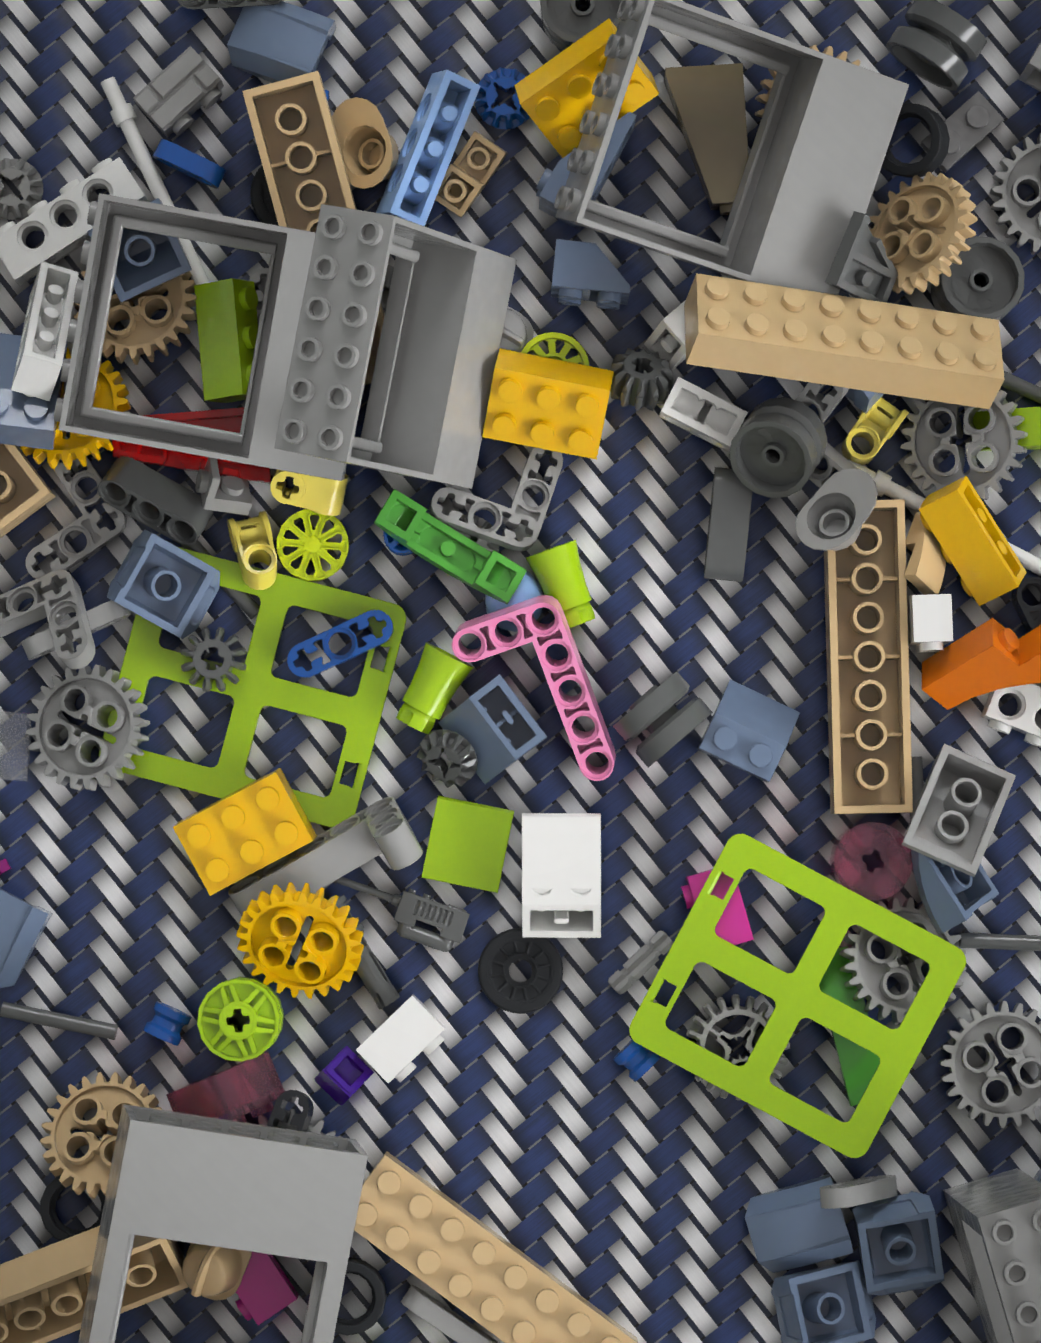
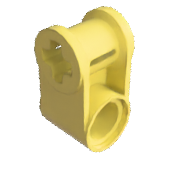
[842,397,909,465]
[270,470,349,516]
[227,511,277,590]

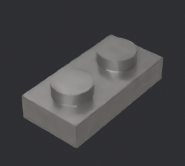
[920,91,1004,173]

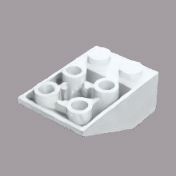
[522,813,601,938]

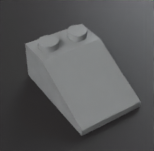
[901,744,1016,877]

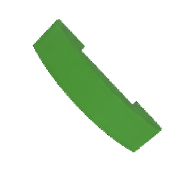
[374,489,527,604]
[819,945,880,1106]

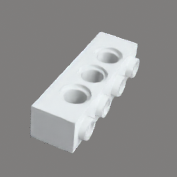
[0,157,148,286]
[11,261,79,401]

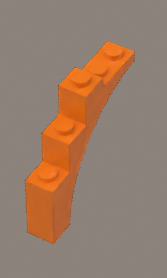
[922,618,1041,710]

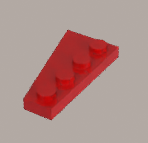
[112,407,271,484]

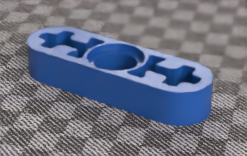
[287,610,393,678]

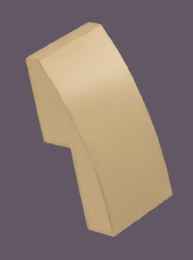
[435,131,508,218]
[904,512,946,595]

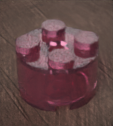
[830,822,912,900]

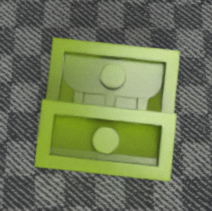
[422,795,514,893]

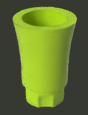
[526,540,595,628]
[396,642,474,734]

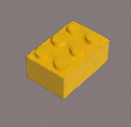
[514,18,660,158]
[482,348,614,460]
[173,768,317,896]

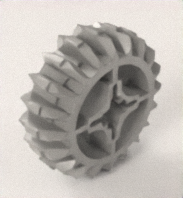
[686,994,790,1100]

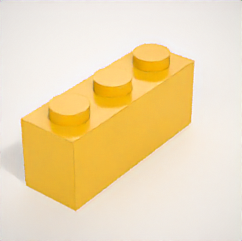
[918,476,1027,606]

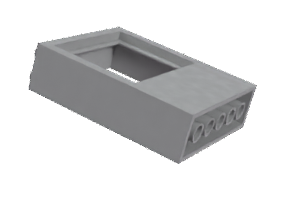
[554,0,909,295]
[54,193,347,481]
[274,204,517,489]
[78,1104,368,1343]
[943,1168,1041,1343]

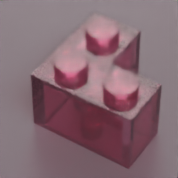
[166,1052,285,1123]

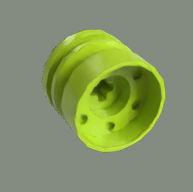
[197,976,284,1062]

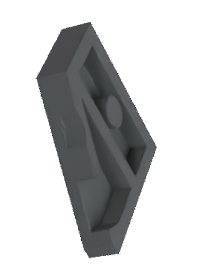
[825,211,898,303]

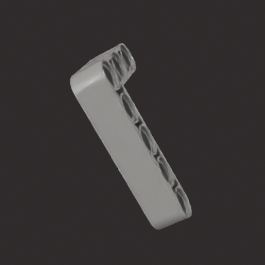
[228,797,423,916]

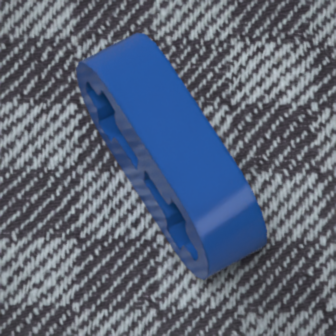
[152,139,226,189]

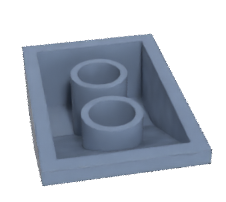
[536,112,637,230]
[0,333,68,450]

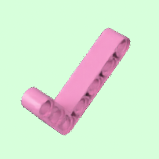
[452,595,616,781]

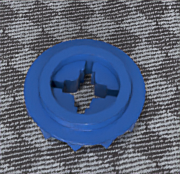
[475,67,530,129]

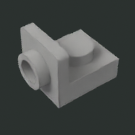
[195,457,252,516]

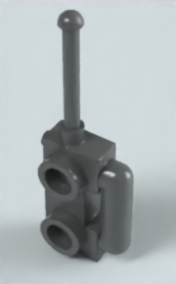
[333,877,470,952]

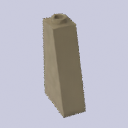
[664,63,749,216]

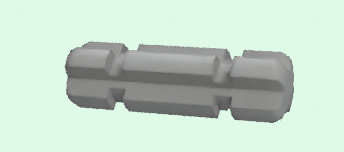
[608,931,673,995]

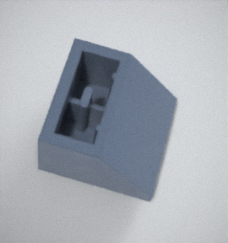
[551,239,630,310]
[438,674,547,784]

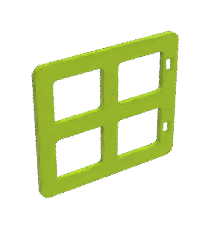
[99,547,406,828]
[629,834,966,1158]

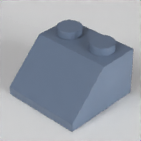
[87,198,192,303]
[697,679,800,783]

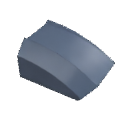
[227,1,336,83]
[107,530,220,639]
[911,850,999,934]
[0,888,53,988]
[745,1174,854,1273]
[852,1191,944,1296]
[771,1260,876,1343]

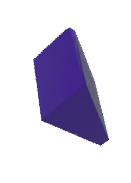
[314,1045,374,1105]

